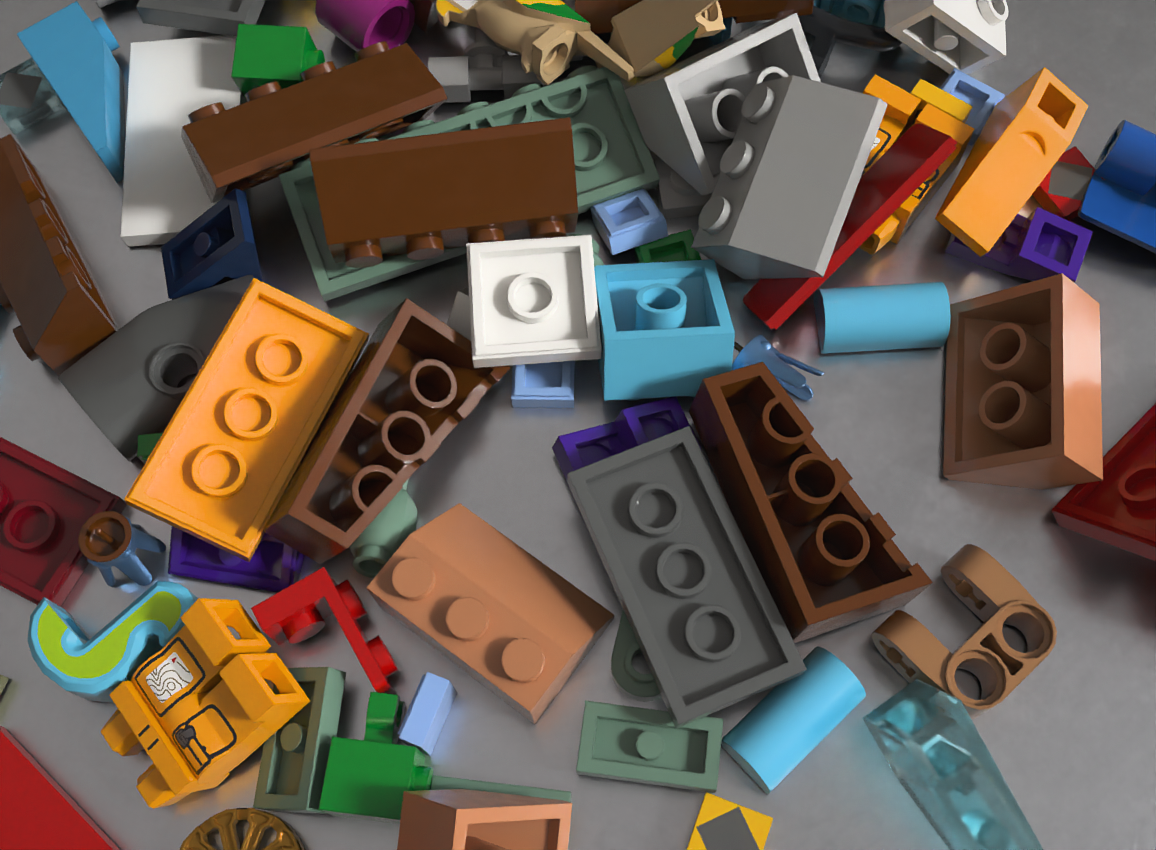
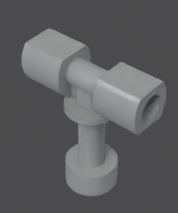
[428,27,543,103]

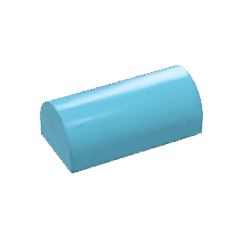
[813,282,950,354]
[721,646,866,795]

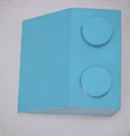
[594,259,735,401]

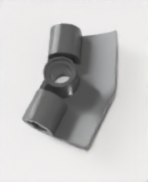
[58,275,254,462]

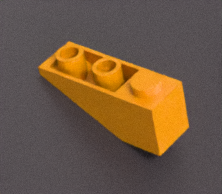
[935,67,1088,257]

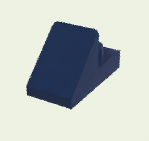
[161,188,263,300]

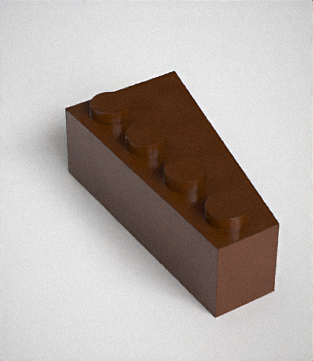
[689,362,933,644]

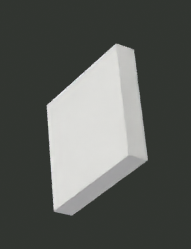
[466,235,602,368]

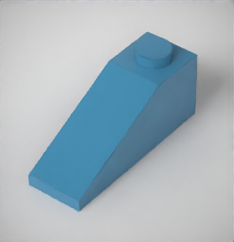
[17,1,126,183]

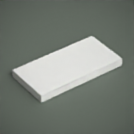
[120,35,246,247]

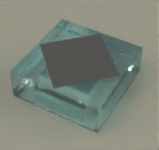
[0,58,64,135]

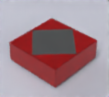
[1032,146,1104,221]

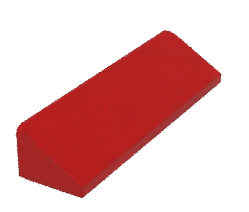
[743,123,957,331]

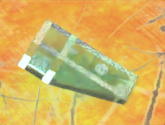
[862,679,1043,850]

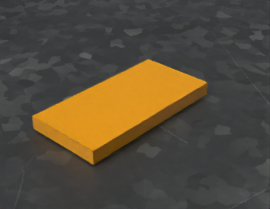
[124,278,369,562]

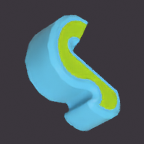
[27,581,198,703]

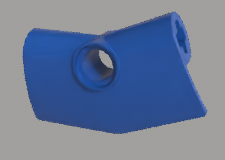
[1078,120,1156,253]

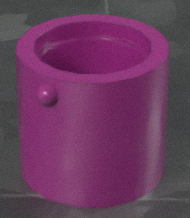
[315,0,415,52]

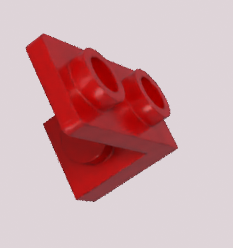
[251,567,399,695]

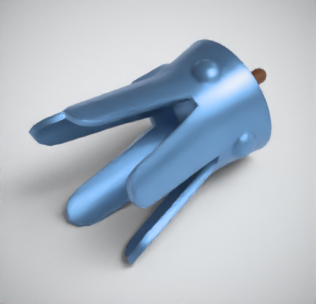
[732,335,825,400]
[78,511,166,586]

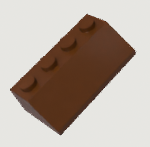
[181,41,448,203]
[309,117,578,268]

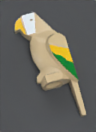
[435,0,634,86]
[595,0,726,77]

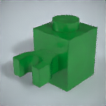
[231,24,325,101]
[318,692,433,824]

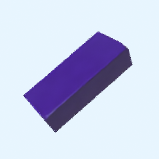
[168,526,305,592]

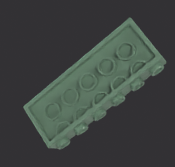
[279,66,660,302]

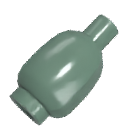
[349,479,417,578]

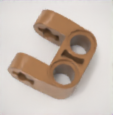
[871,544,1057,721]

